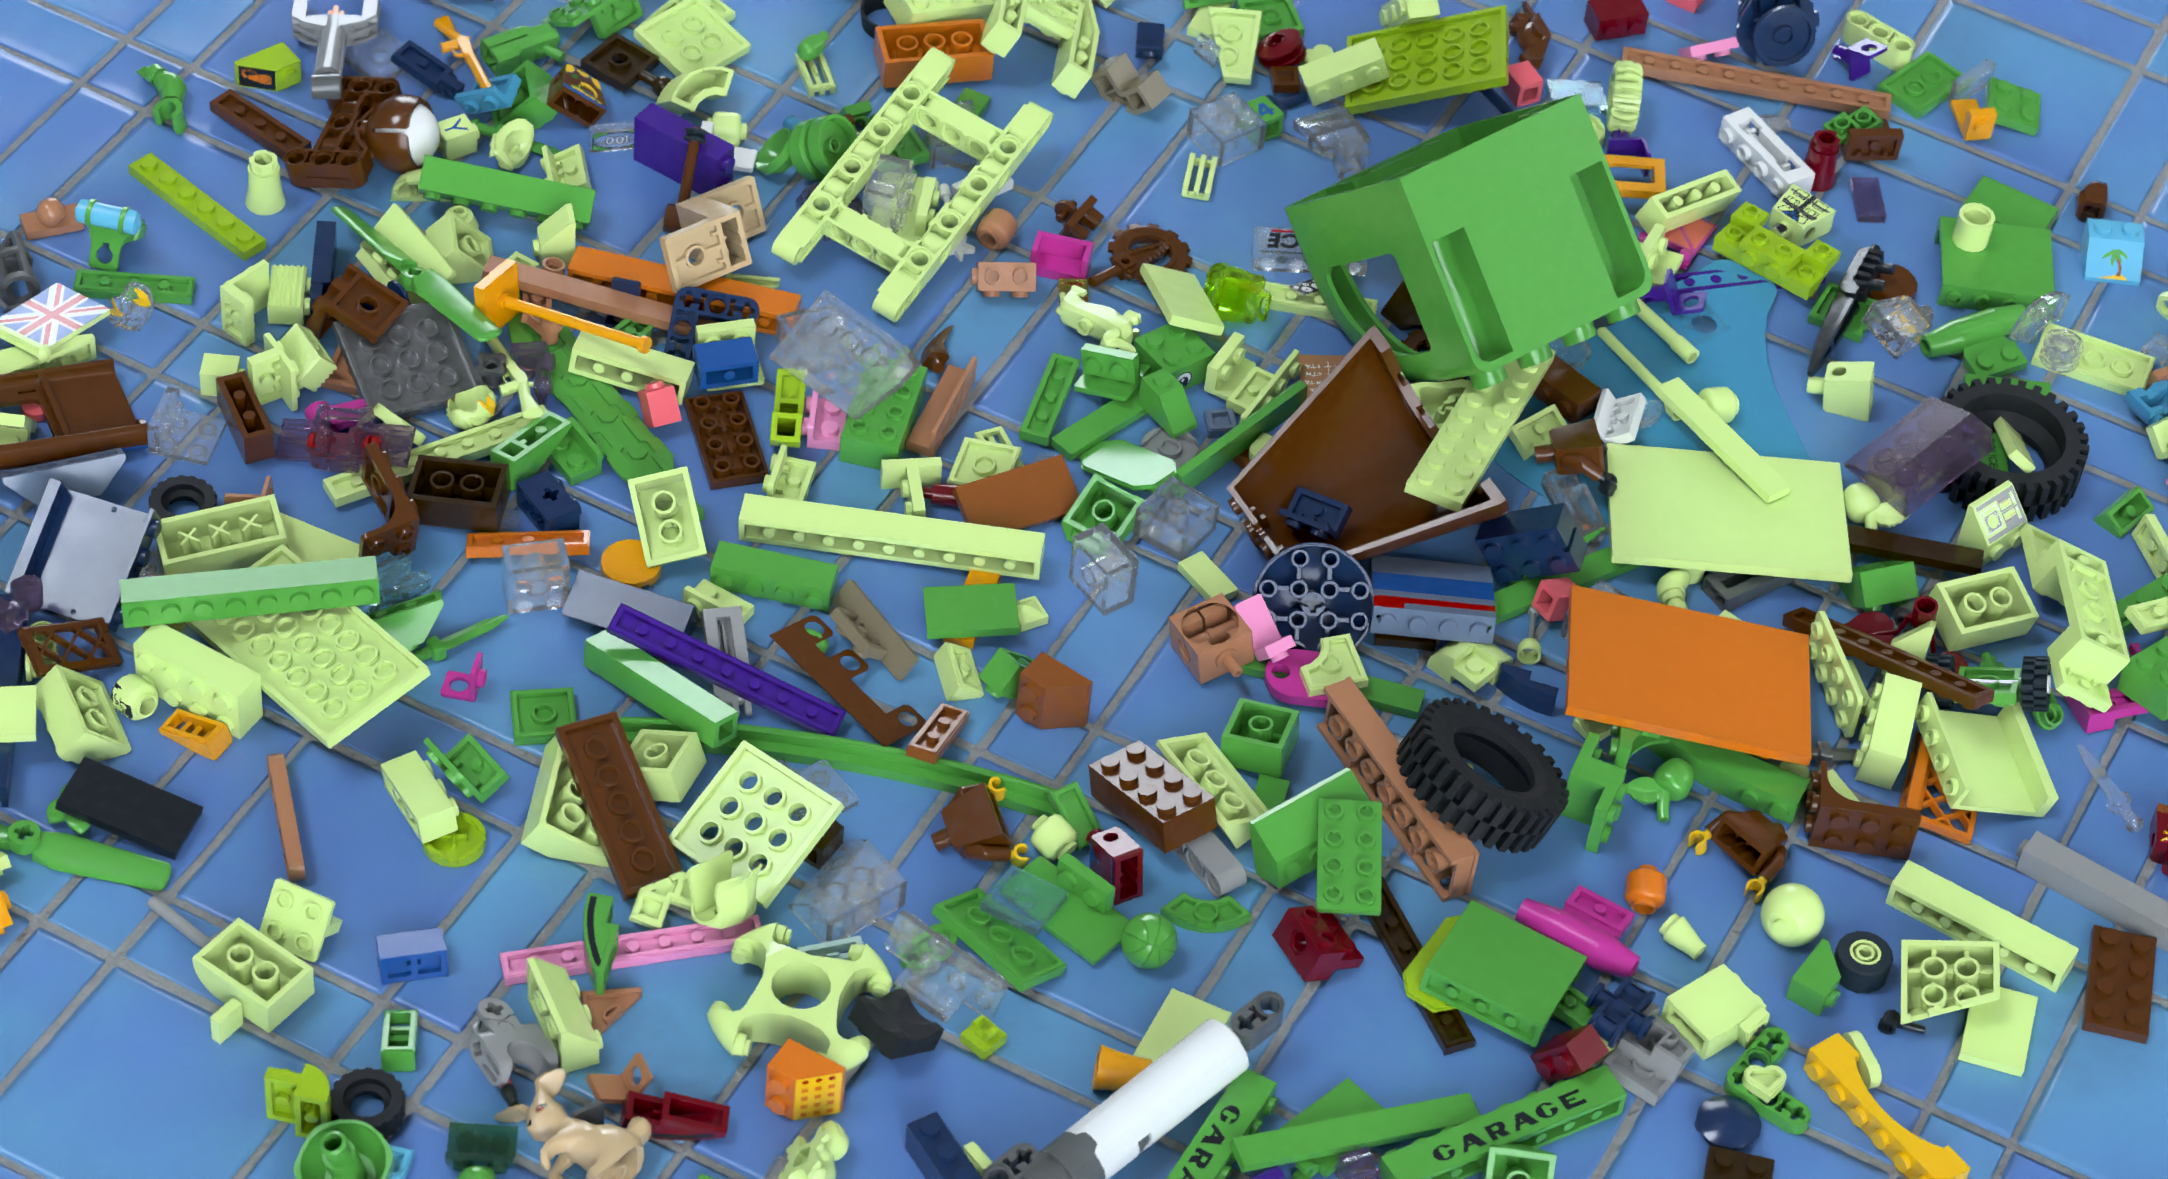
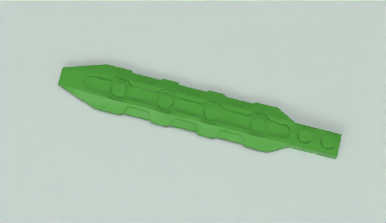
[507,298,705,521]

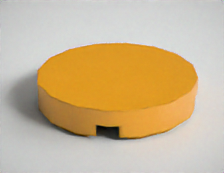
[600,539,662,589]

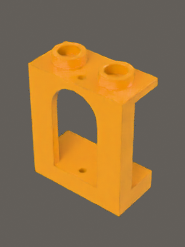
[1604,154,1666,199]

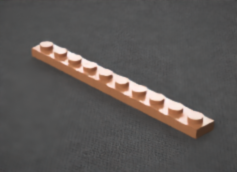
[1621,46,1892,120]

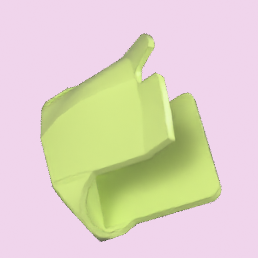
[687,850,762,929]

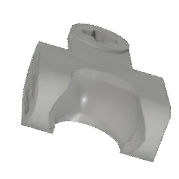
[469,998,558,1086]

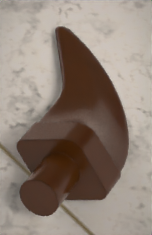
[920,325,954,373]

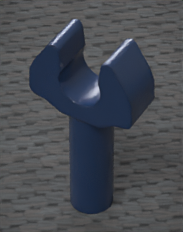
[1266,91,1308,113]

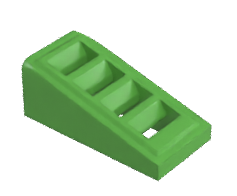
[381,1010,419,1072]

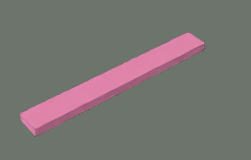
[499,914,761,986]

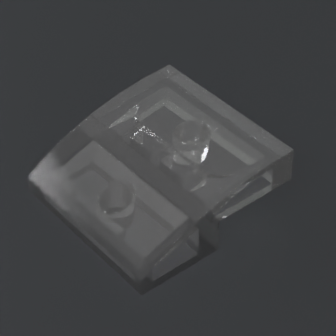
[1293,106,1370,157]

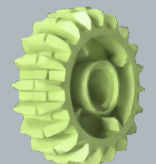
[1606,60,1643,134]

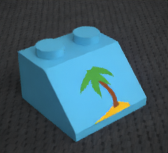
[2080,218,2145,286]

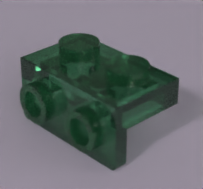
[445,1122,519,1174]

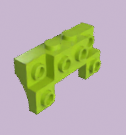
[1712,201,1841,300]

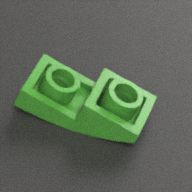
[1823,105,1883,144]

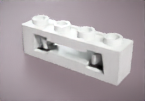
[1718,107,1815,200]

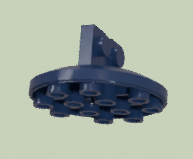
[1252,542,1373,652]

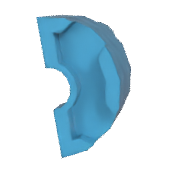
[2125,379,2168,426]

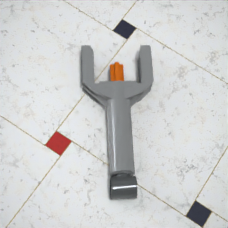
[292,0,380,100]

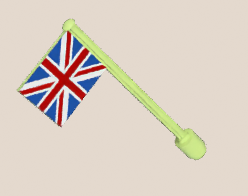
[0,283,111,362]

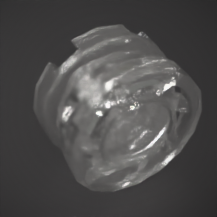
[2039,329,2084,373]

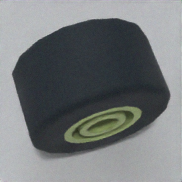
[1834,931,1893,994]

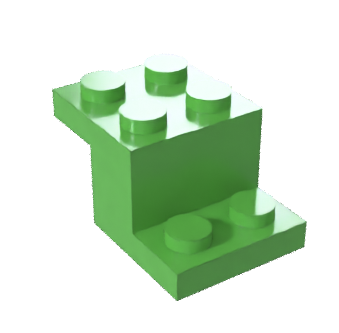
[1561,731,1629,854]

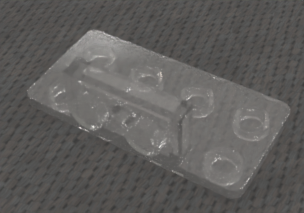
[884,910,1009,1024]

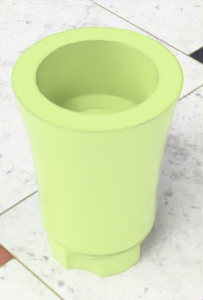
[245,150,286,216]

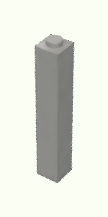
[2016,831,2168,953]

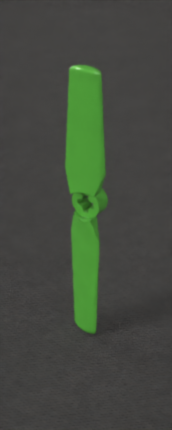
[331,206,502,342]
[0,820,172,891]

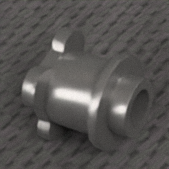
[476,352,508,390]

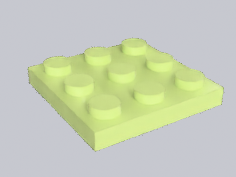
[633,0,751,77]

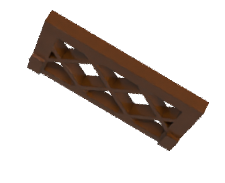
[17,617,123,678]

